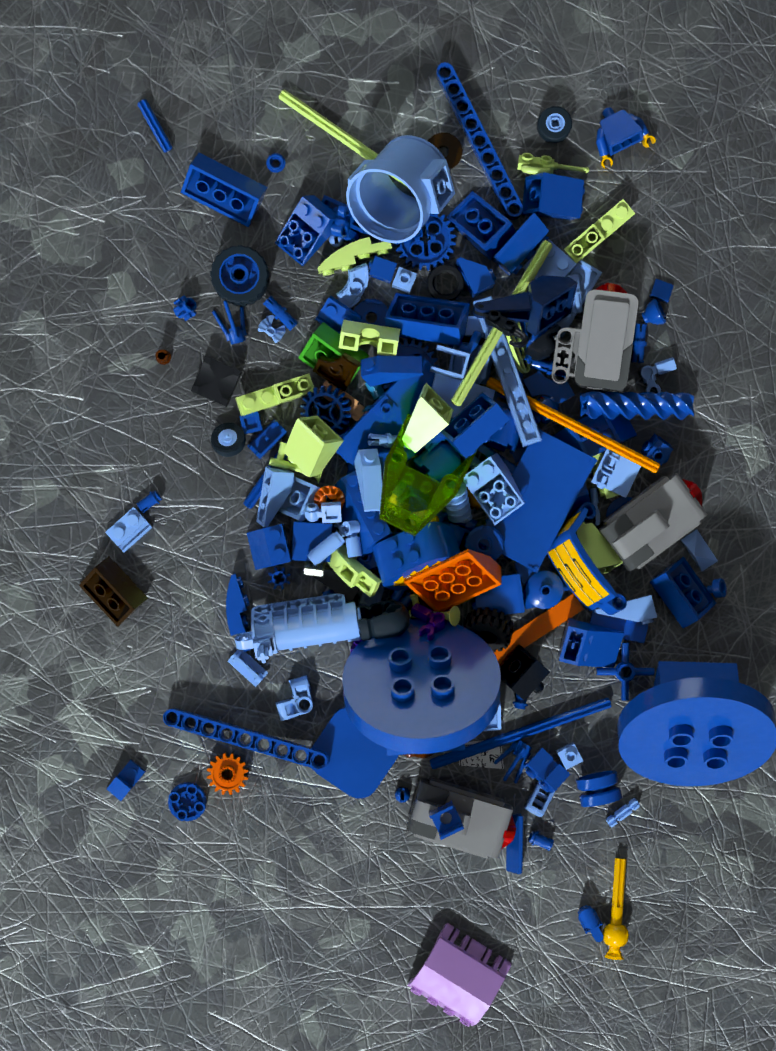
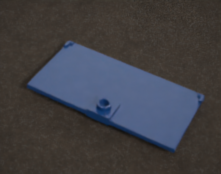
[337,355,435,488]
[480,429,598,573]

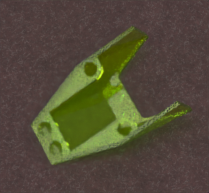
[379,414,478,536]

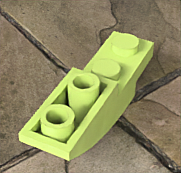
[564,199,635,264]
[318,237,392,276]
[235,373,314,417]
[328,544,381,597]

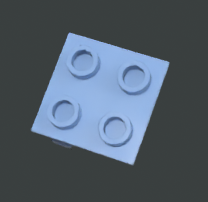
[591,449,641,498]

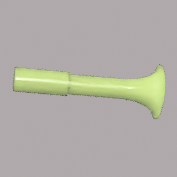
[269,442,322,484]
[409,593,460,626]

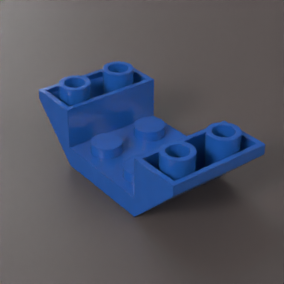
[553,414,637,457]

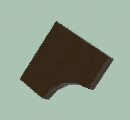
[313,353,361,392]

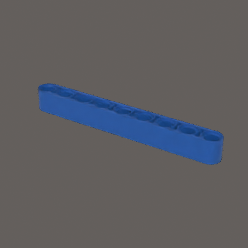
[436,62,523,220]
[163,708,330,770]

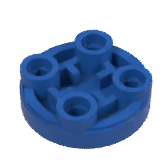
[168,782,207,821]

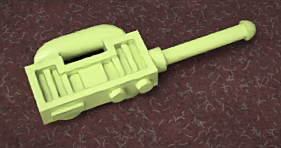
[517,153,589,175]

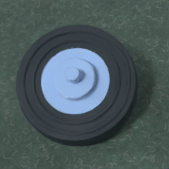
[211,423,246,457]

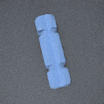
[606,798,640,827]

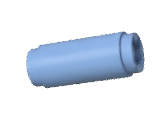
[307,531,345,566]

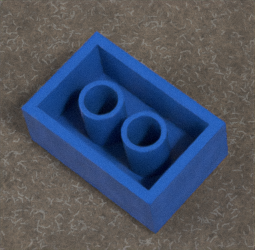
[441,392,510,458]

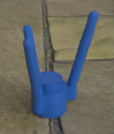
[212,300,247,345]
[494,740,532,784]

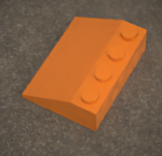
[404,549,502,612]

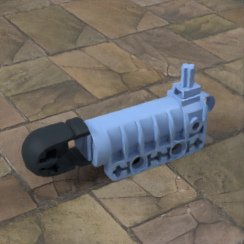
[234,593,410,663]

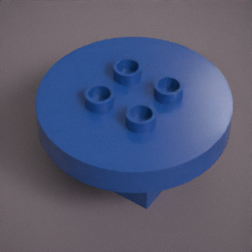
[342,619,501,756]
[617,661,776,786]

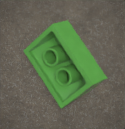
[298,322,370,385]

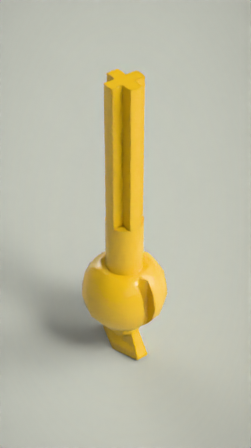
[602,858,629,960]

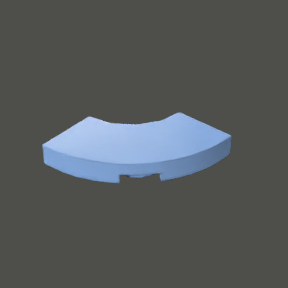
[336,263,369,309]

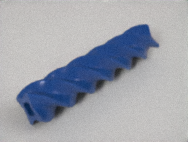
[580,391,694,420]

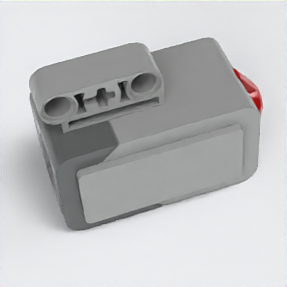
[552,283,638,393]
[597,473,708,571]
[406,777,516,859]

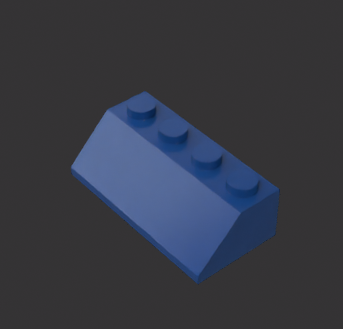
[180,153,267,227]
[385,293,470,346]
[330,470,393,558]

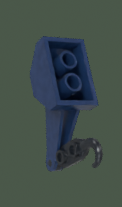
[473,275,578,347]

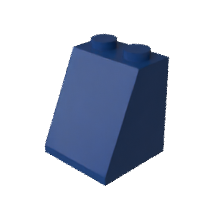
[522,172,585,220]
[247,524,293,570]
[472,573,525,615]

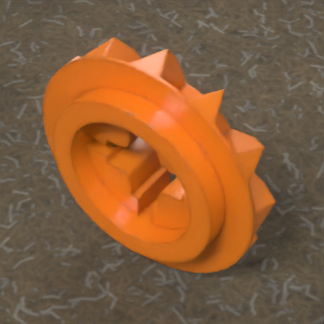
[314,486,345,509]

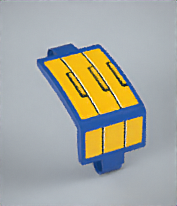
[547,502,627,615]

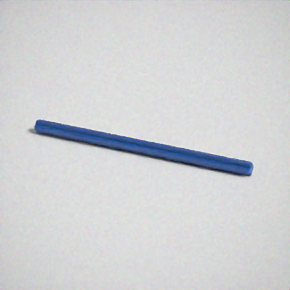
[430,698,612,769]

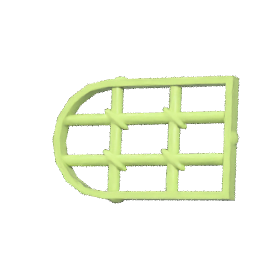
[506,321,531,373]

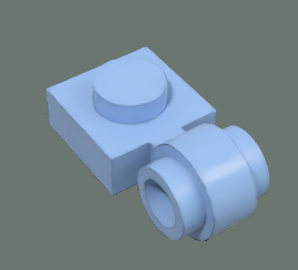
[304,502,342,523]

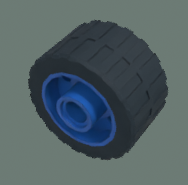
[210,245,270,306]

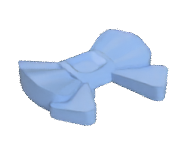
[258,315,285,343]

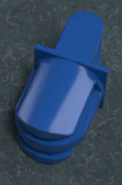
[578,905,603,942]

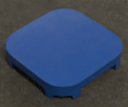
[312,707,398,798]

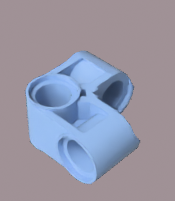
[276,675,314,721]

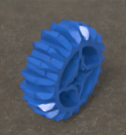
[300,385,352,434]

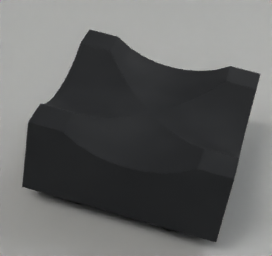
[191,356,242,407]

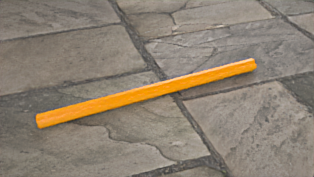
[486,377,660,473]

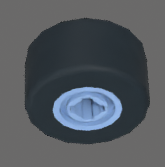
[537,106,572,143]

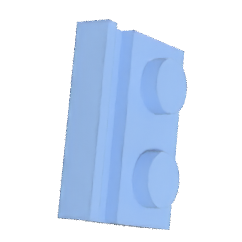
[105,507,153,553]

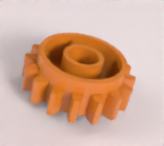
[207,752,249,795]

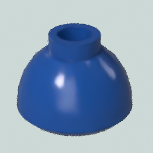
[642,299,667,325]

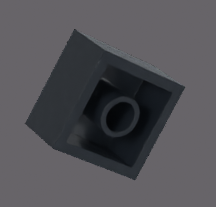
[499,644,550,701]

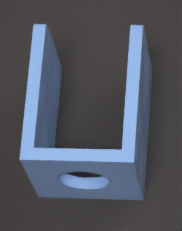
[430,345,470,380]

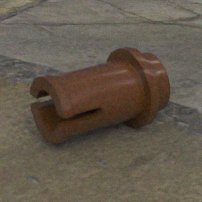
[156,349,171,365]

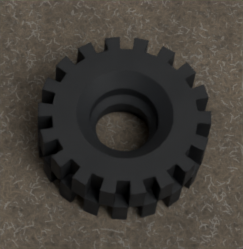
[464,607,514,652]

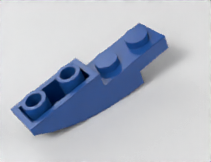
[226,574,252,652]

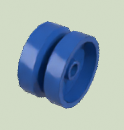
[576,770,622,807]

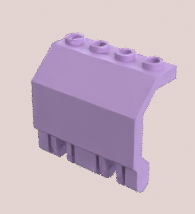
[407,923,512,1027]

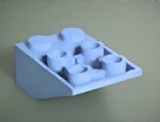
[461,453,525,525]

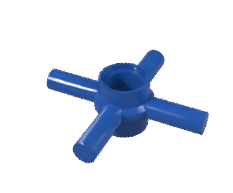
[596,643,655,701]

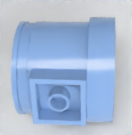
[346,135,455,243]

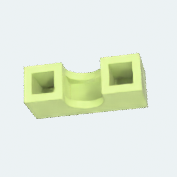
[339,320,401,356]

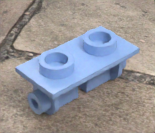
[228,649,268,687]

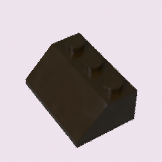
[79,556,148,627]

